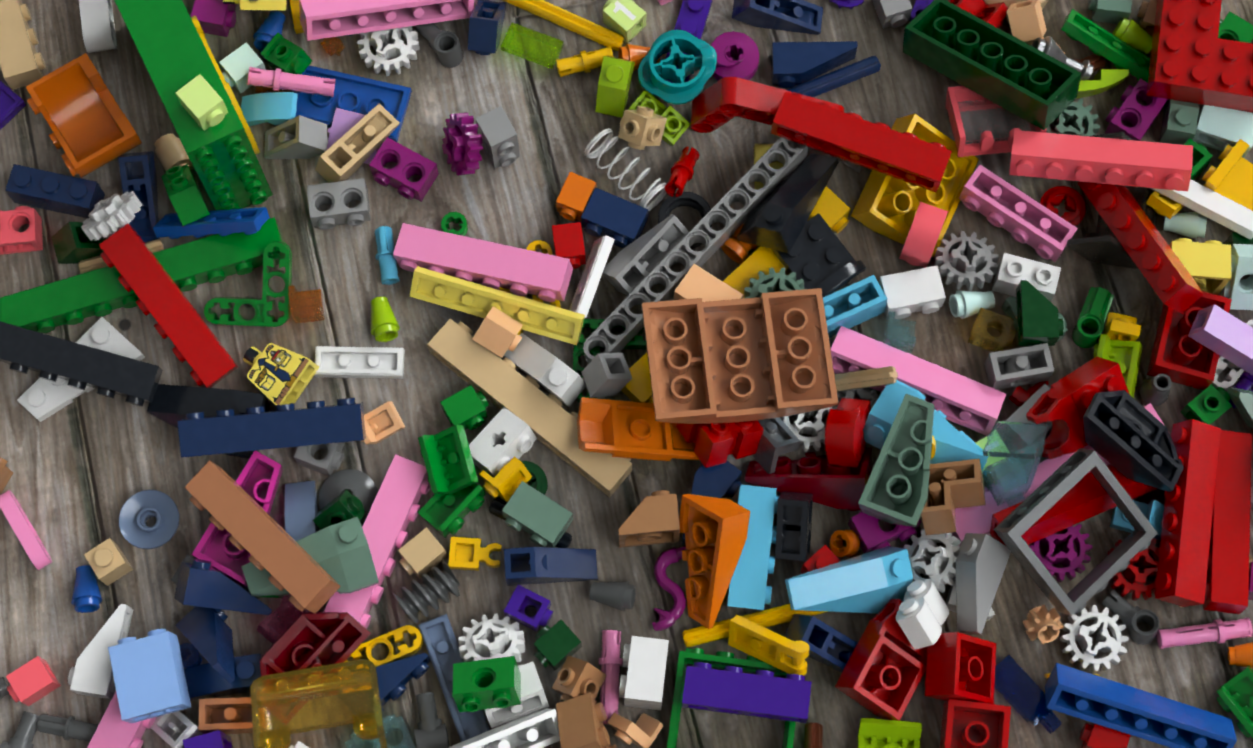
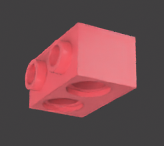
[0,206,43,255]

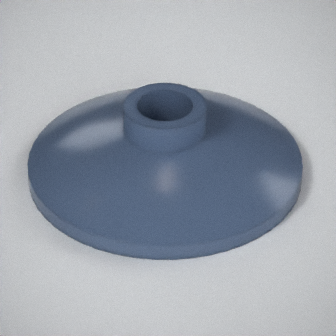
[119,490,180,549]

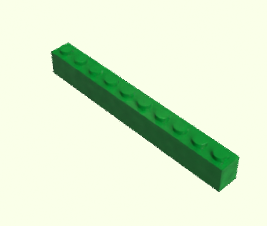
[0,217,285,333]

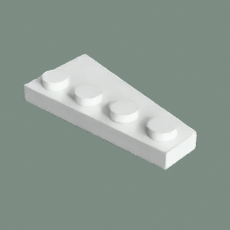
[17,317,145,422]

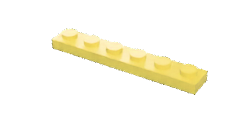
[409,266,585,346]

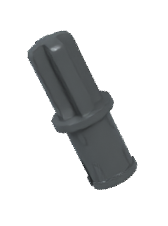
[37,714,99,742]

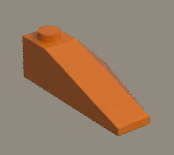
[679,494,750,629]

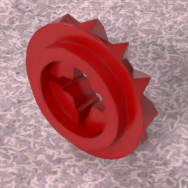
[1039,186,1086,226]

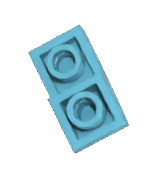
[241,92,298,126]

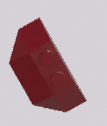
[260,612,371,725]

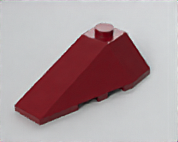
[745,448,872,511]

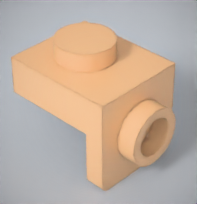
[361,401,405,445]
[607,713,663,748]

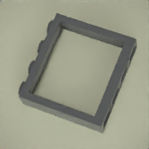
[993,448,1158,616]

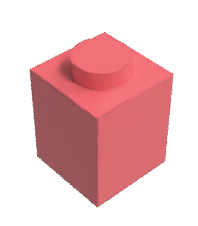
[6,656,61,706]

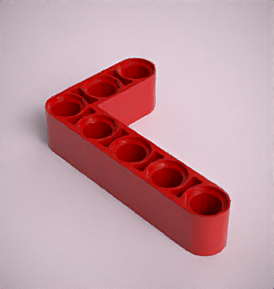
[690,77,844,133]

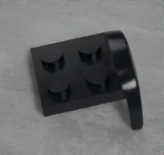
[771,213,866,297]

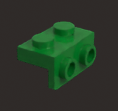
[418,425,479,494]
[418,484,486,538]
[1216,666,1253,738]

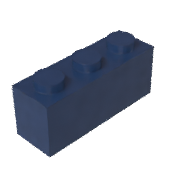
[5,164,105,218]

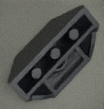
[1083,390,1184,492]

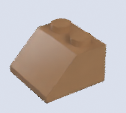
[618,490,680,548]

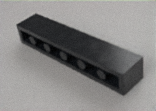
[0,322,163,407]

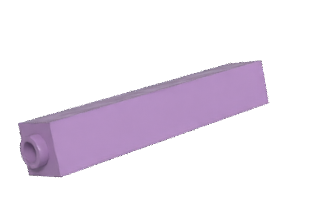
[1188,304,1253,375]

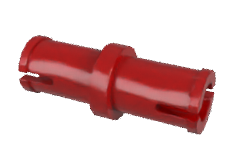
[665,147,700,197]

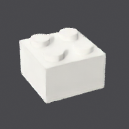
[619,636,669,710]

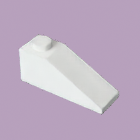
[504,333,586,407]
[68,604,133,699]

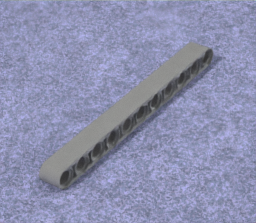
[583,137,808,364]

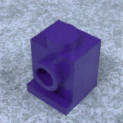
[504,585,554,632]

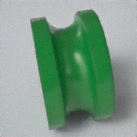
[441,212,468,236]

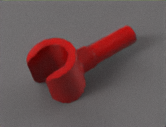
[1009,381,1049,407]

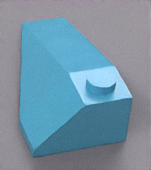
[863,380,989,472]
[785,546,913,614]

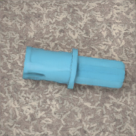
[375,226,400,285]

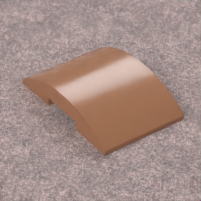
[641,288,838,424]

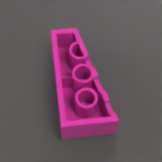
[191,450,283,589]

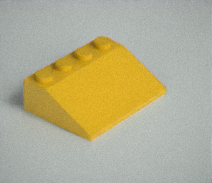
[851,114,979,257]

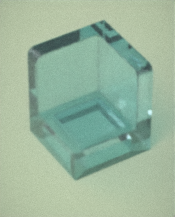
[883,311,916,353]

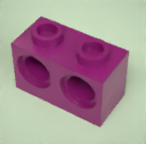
[1104,79,1168,141]
[369,137,439,202]

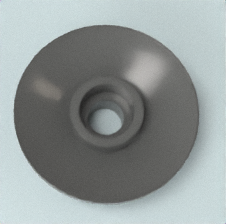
[319,469,378,525]

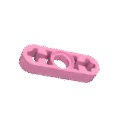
[0,490,52,570]

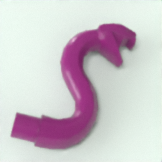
[652,546,686,631]

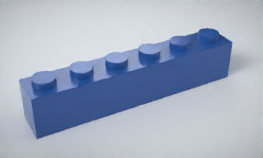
[1044,663,1237,748]

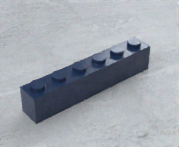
[177,398,366,457]

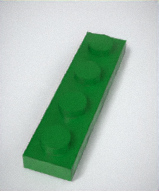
[1061,9,1150,83]

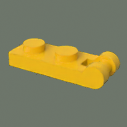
[728,615,810,676]

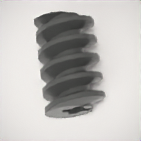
[392,560,460,624]

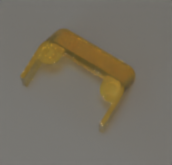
[250,659,388,748]

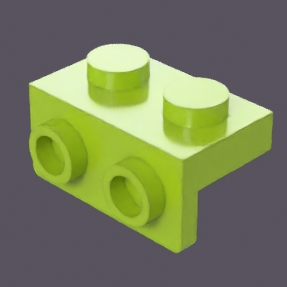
[1094,334,1143,398]
[857,718,922,748]

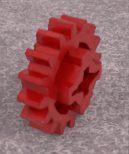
[1107,538,1160,601]

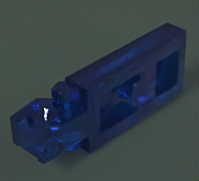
[995,655,1062,734]

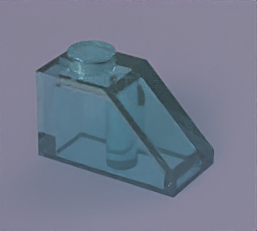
[983,443,1044,506]

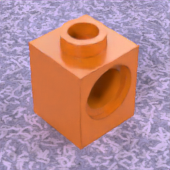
[556,172,597,221]

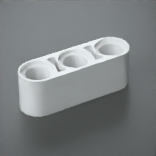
[79,0,117,53]

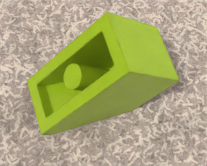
[595,56,635,118]

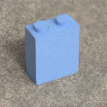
[108,629,191,723]

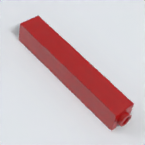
[990,464,1157,546]

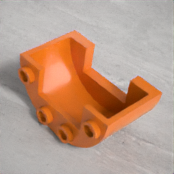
[26,53,142,178]

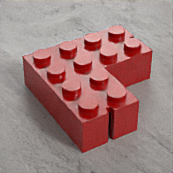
[1146,0,1253,112]

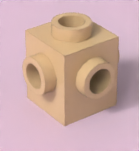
[618,106,667,150]

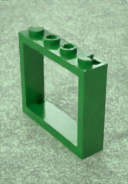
[667,648,796,748]

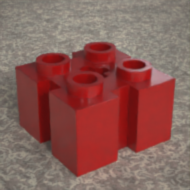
[676,420,764,468]

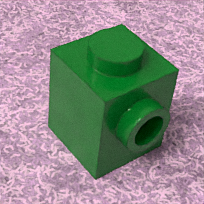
[440,385,489,430]

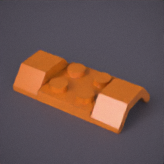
[577,397,699,461]

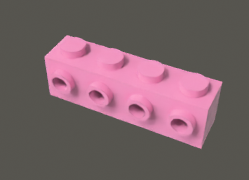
[959,165,1078,262]

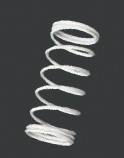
[585,128,667,211]

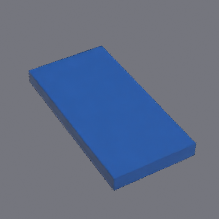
[294,66,412,142]

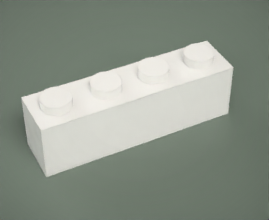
[448,708,560,748]

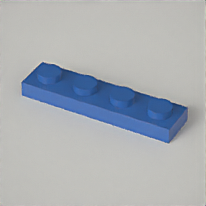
[153,207,270,239]

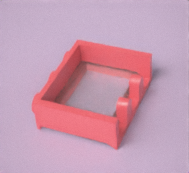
[945,86,1047,157]

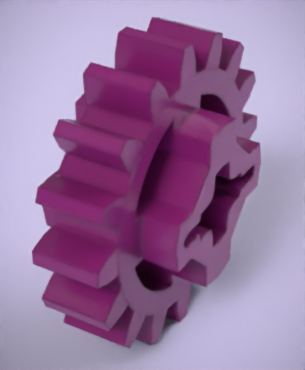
[442,112,483,176]
[1029,524,1093,583]

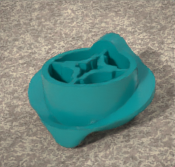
[638,30,717,105]

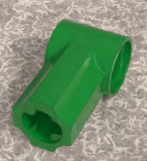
[1072,287,1114,348]

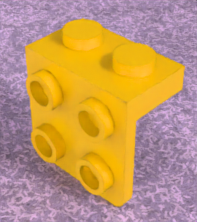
[1202,139,1253,211]

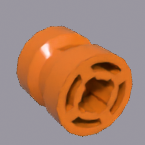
[721,224,758,264]

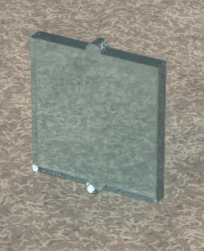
[983,421,1049,460]

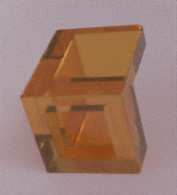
[288,285,325,323]

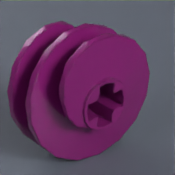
[711,31,760,81]

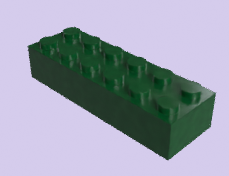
[903,0,1081,130]

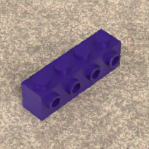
[682,662,812,723]

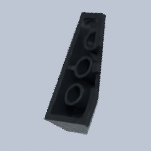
[737,153,839,253]
[147,384,270,459]

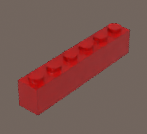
[771,92,952,193]
[1077,182,1204,314]
[99,224,238,388]
[1155,419,1221,607]
[1203,430,1252,614]

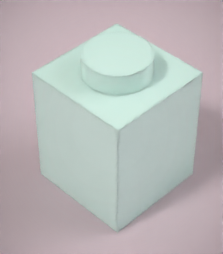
[219,42,266,94]

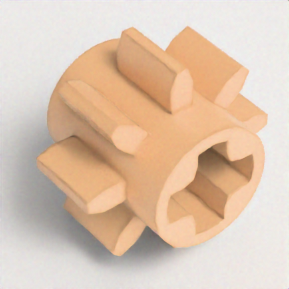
[1023,605,1064,644]

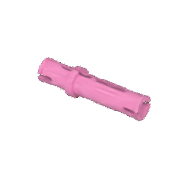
[247,67,336,97]
[1156,618,1253,649]
[598,630,623,725]

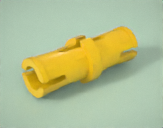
[556,46,614,77]

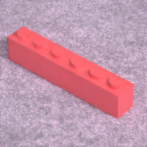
[1009,130,1193,191]

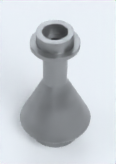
[1032,36,1093,81]

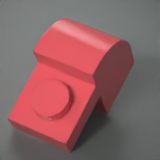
[899,201,948,268]

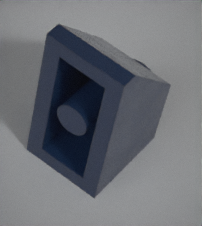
[467,0,506,55]

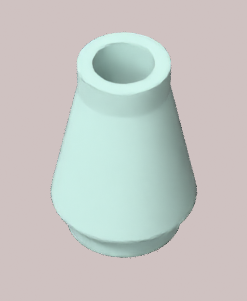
[1163,212,1207,240]
[949,290,995,319]

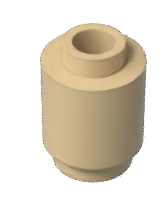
[154,134,193,171]

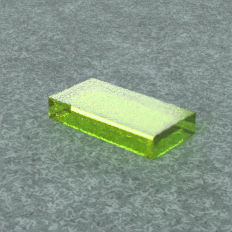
[501,22,564,69]

